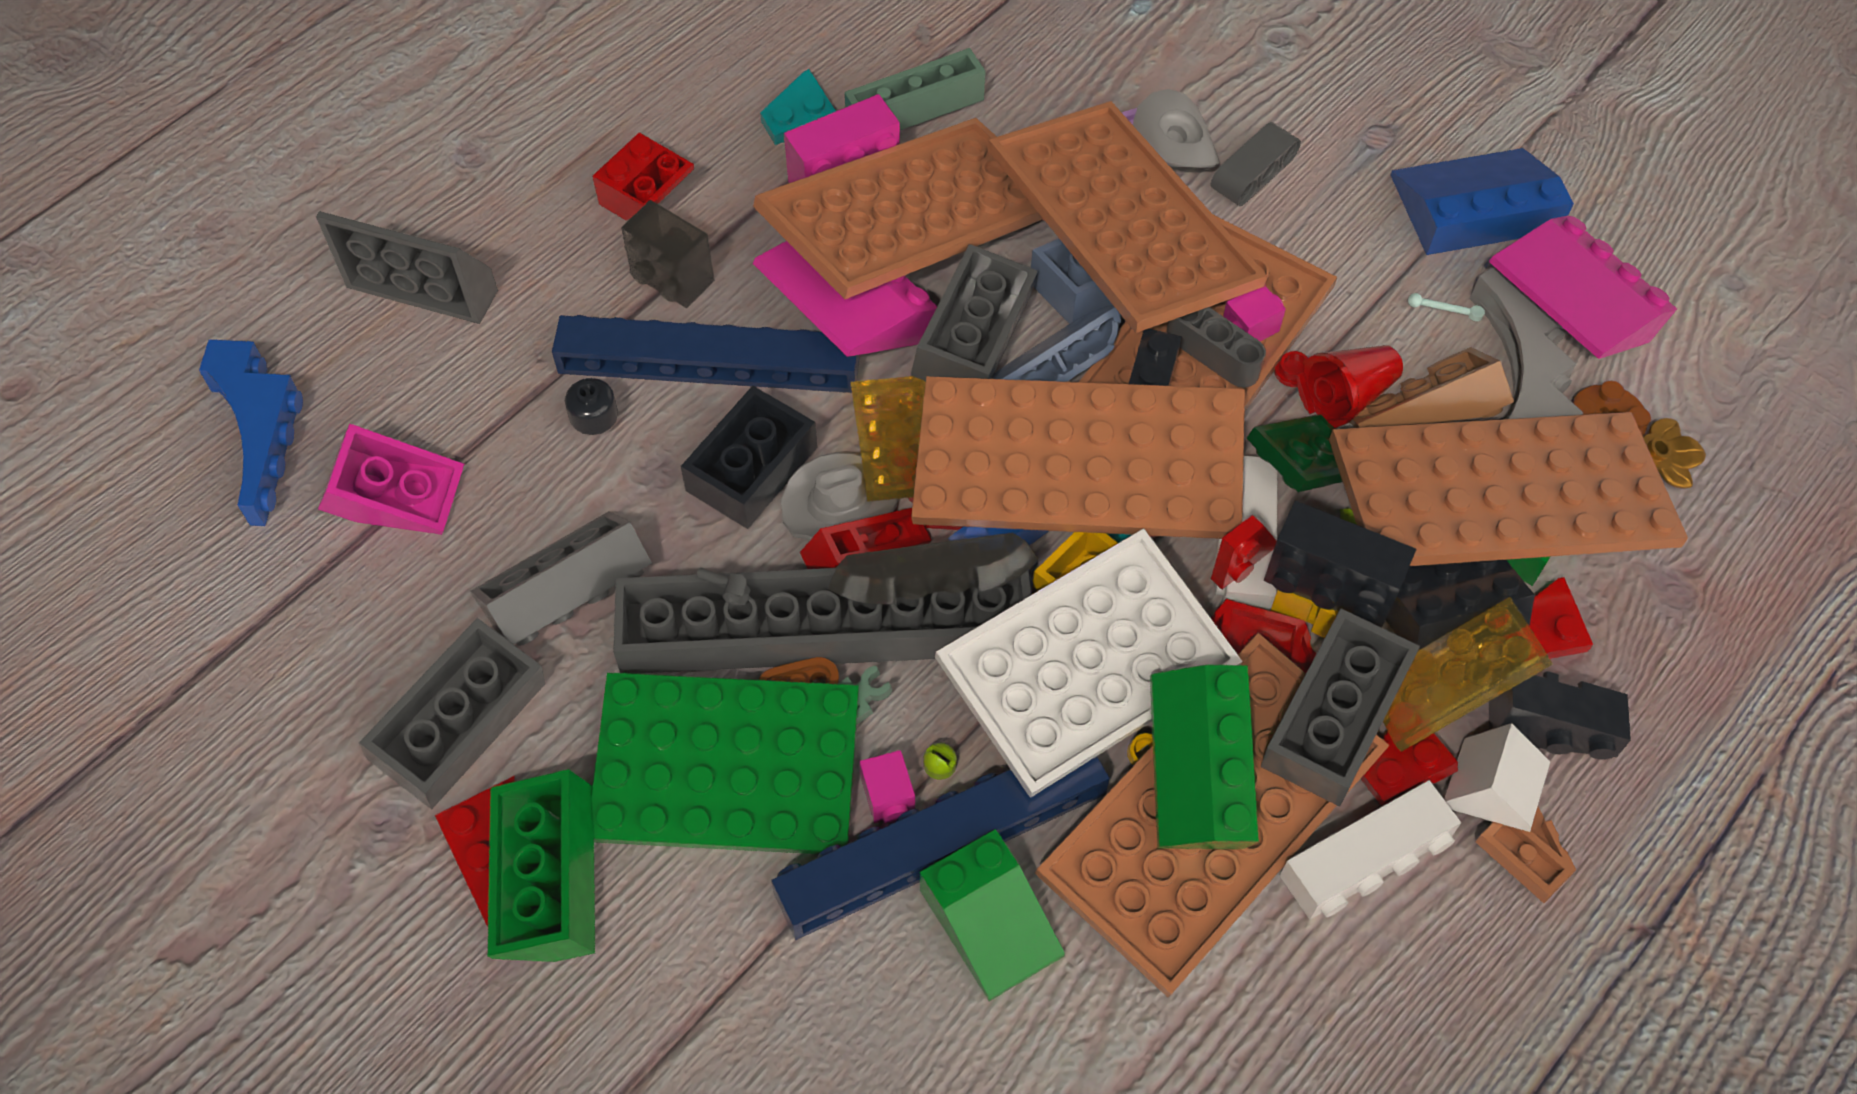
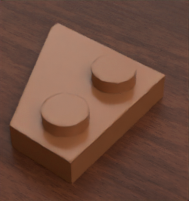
[1476,807,1576,903]

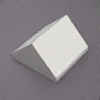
[1444,723,1550,832]

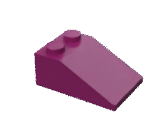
[318,423,464,535]

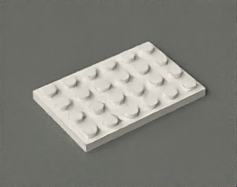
[935,529,1242,798]

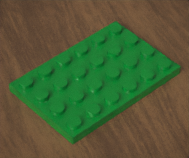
[591,673,859,854]

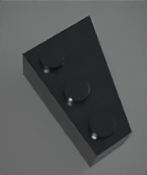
[1488,661,1631,760]

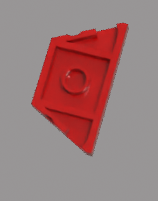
[1211,599,1317,673]

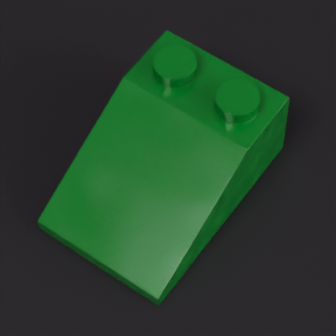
[920,829,1065,1001]

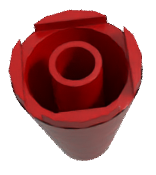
[1297,345,1403,428]

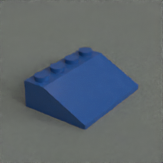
[1390,148,1574,255]

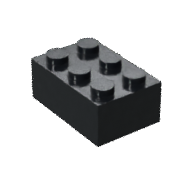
[680,385,818,529]
[1264,500,1417,628]
[1386,560,1535,662]

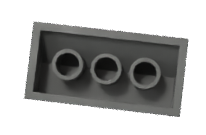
[470,511,652,646]

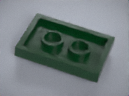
[1246,414,1343,493]

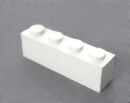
[1215,456,1277,611]
[1280,780,1461,920]

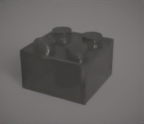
[621,200,715,308]

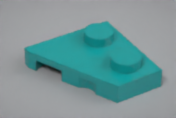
[760,69,836,145]

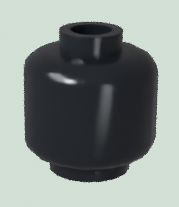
[564,378,618,435]

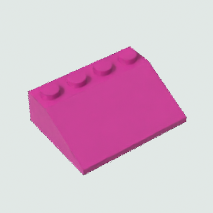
[1489,216,1677,359]
[753,241,937,357]

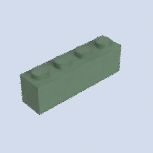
[844,48,985,130]

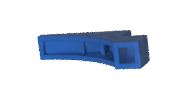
[199,339,303,526]

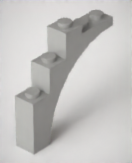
[1470,267,1583,419]

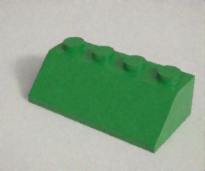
[1150,665,1259,849]
[487,769,595,962]

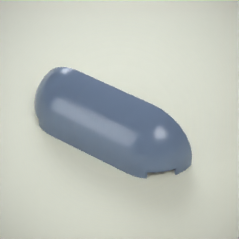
[992,305,1121,382]

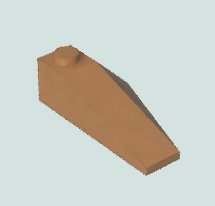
[1349,347,1514,428]

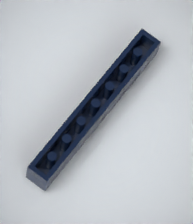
[552,315,860,393]
[771,756,1110,940]

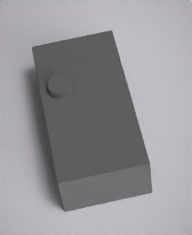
[911,244,1038,381]
[1260,609,1420,807]
[359,618,545,810]

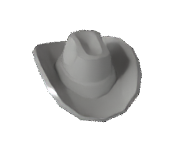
[1133,89,1220,168]
[781,452,898,540]

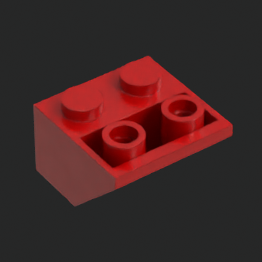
[592,132,695,220]

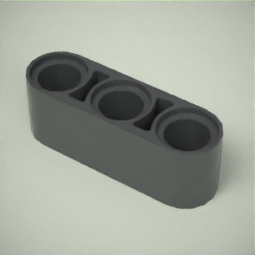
[1210,122,1301,207]
[1166,307,1266,388]

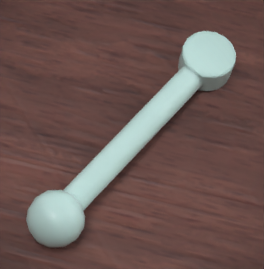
[1408,293,1485,321]

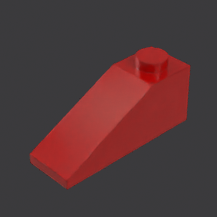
[800,508,932,569]

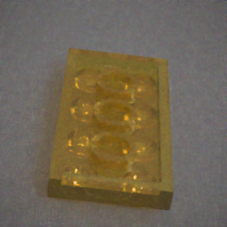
[851,376,926,502]
[1383,597,1553,752]

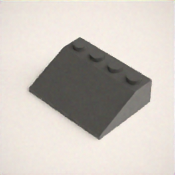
[316,211,498,324]

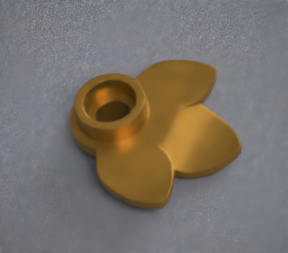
[1643,418,1706,489]

